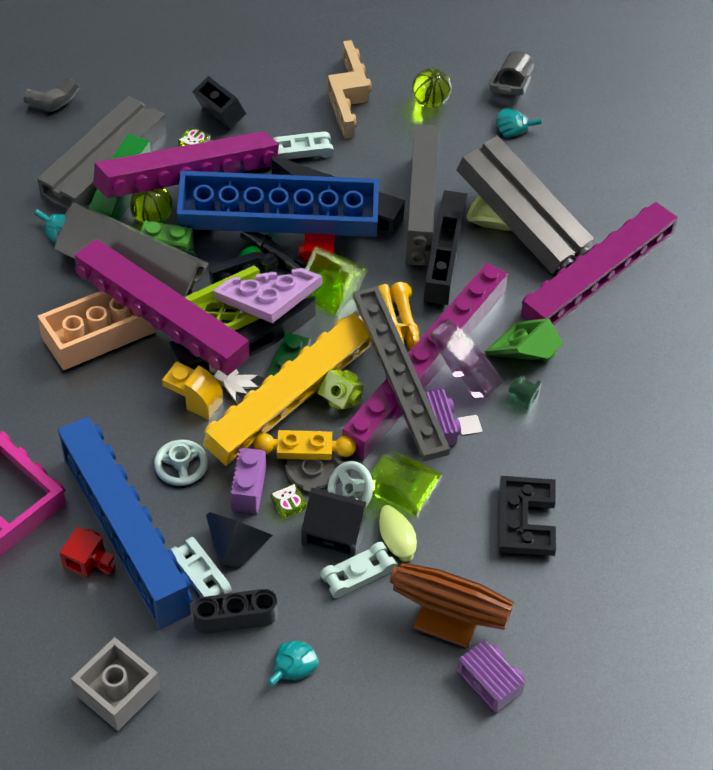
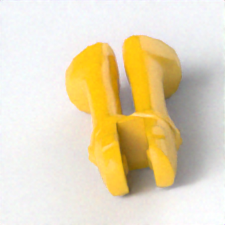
[378,282,420,350]

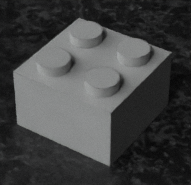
[71,637,160,731]

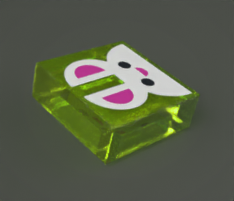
[178,126,211,147]
[270,483,307,519]

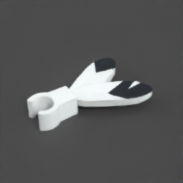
[209,365,265,405]

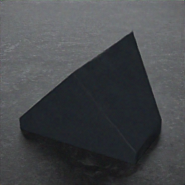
[206,512,273,569]

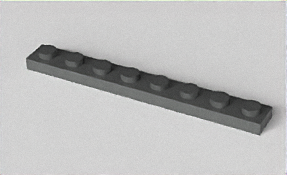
[353,286,450,462]

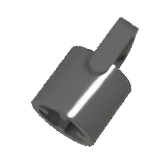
[489,51,534,96]

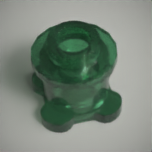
[508,376,542,410]

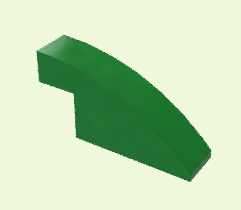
[90,134,151,221]

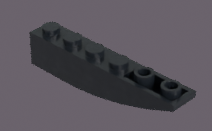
[271,156,405,236]
[423,190,468,305]
[169,296,316,372]

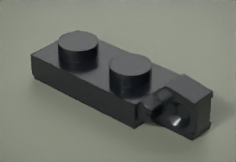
[208,251,278,285]

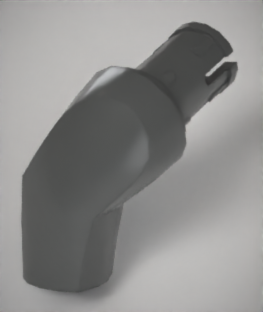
[23,77,81,112]

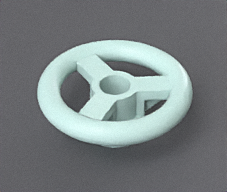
[154,440,208,486]
[327,461,373,507]

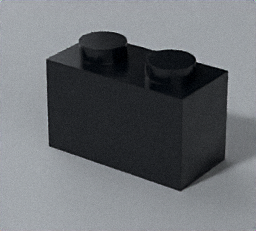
[192,76,247,130]

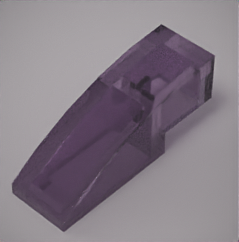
[429,319,503,398]

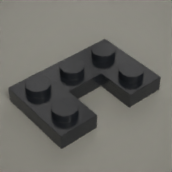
[499,476,556,556]

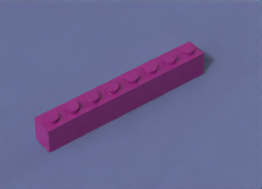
[93,131,279,199]
[520,202,678,326]
[74,239,249,376]

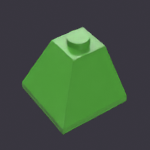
[485,318,564,360]

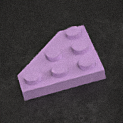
[213,268,322,323]

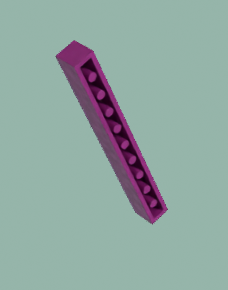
[342,263,508,460]

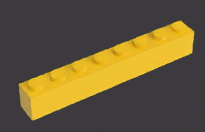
[203,313,372,466]

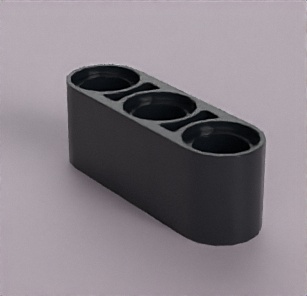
[193,589,278,634]

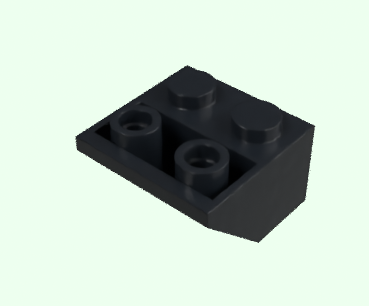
[301,488,366,558]

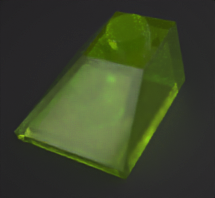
[305,247,368,314]
[370,451,442,516]

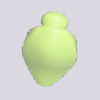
[379,505,417,562]

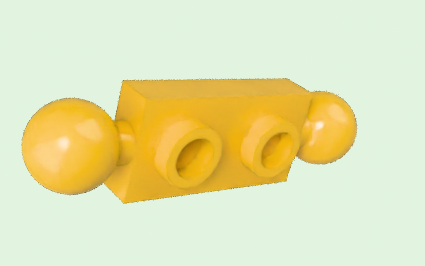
[253,430,356,460]

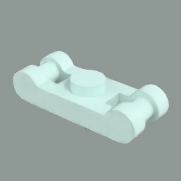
[273,132,334,160]
[171,537,232,598]
[319,542,398,598]

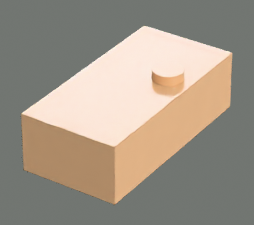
[38,291,157,371]

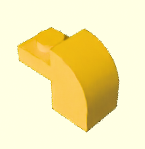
[162,361,223,420]

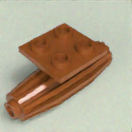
[390,563,514,648]

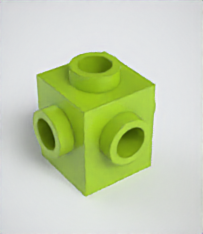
[317,369,365,410]

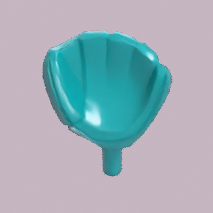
[496,108,543,138]
[34,209,66,244]
[267,640,319,687]

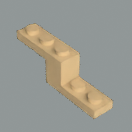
[328,40,372,139]

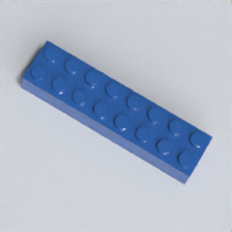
[177,171,379,237]
[58,416,193,630]

